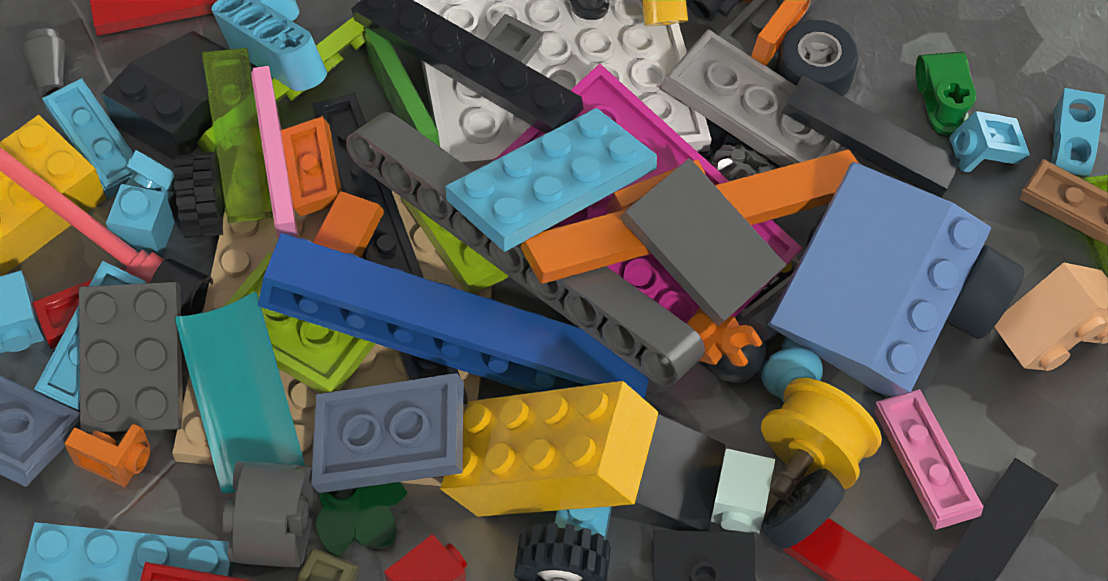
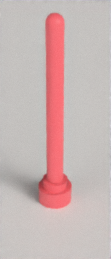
[0,147,164,283]

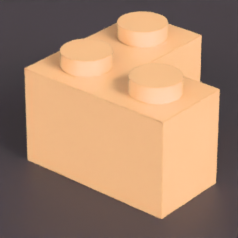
[994,263,1108,371]

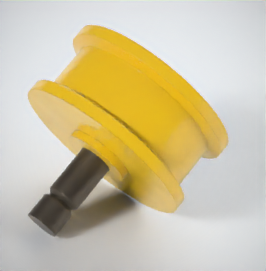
[761,378,882,500]

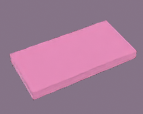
[251,66,299,239]

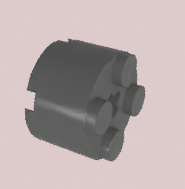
[223,460,314,568]

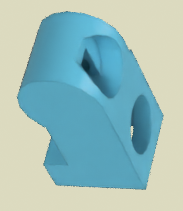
[1051,88,1105,177]

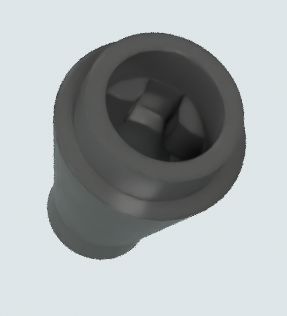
[21,28,66,97]

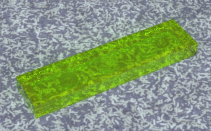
[202,48,274,223]

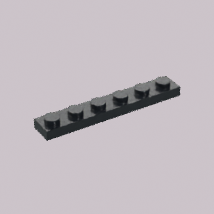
[351,0,584,134]

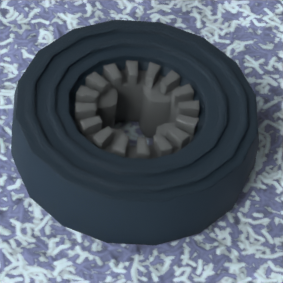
[762,468,845,549]

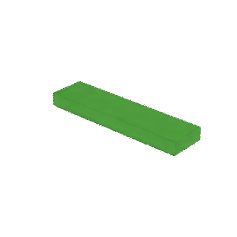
[364,28,440,147]

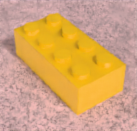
[0,114,107,276]
[440,381,658,517]

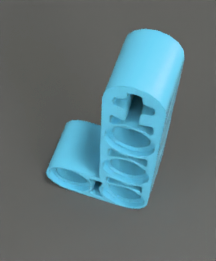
[211,0,327,91]

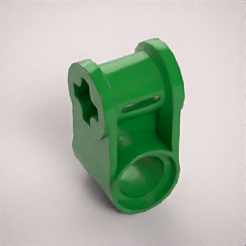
[915,51,977,136]

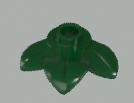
[315,482,408,557]

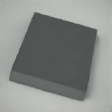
[620,158,786,327]

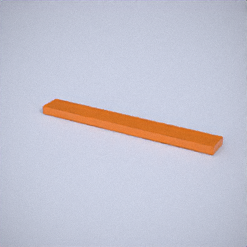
[520,149,859,284]

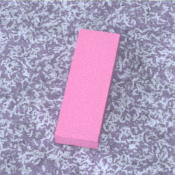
[874,389,983,530]

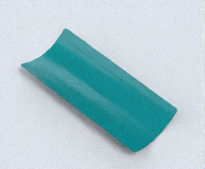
[175,292,305,494]

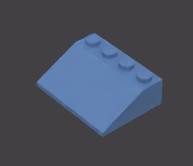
[767,162,992,398]

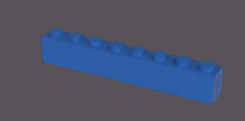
[258,233,649,399]

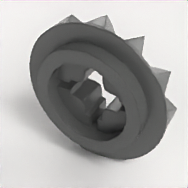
[712,145,777,181]

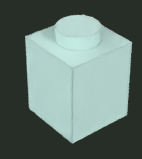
[711,449,775,533]

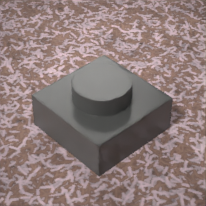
[484,14,544,65]

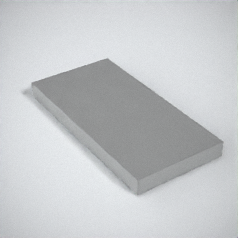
[661,29,841,167]

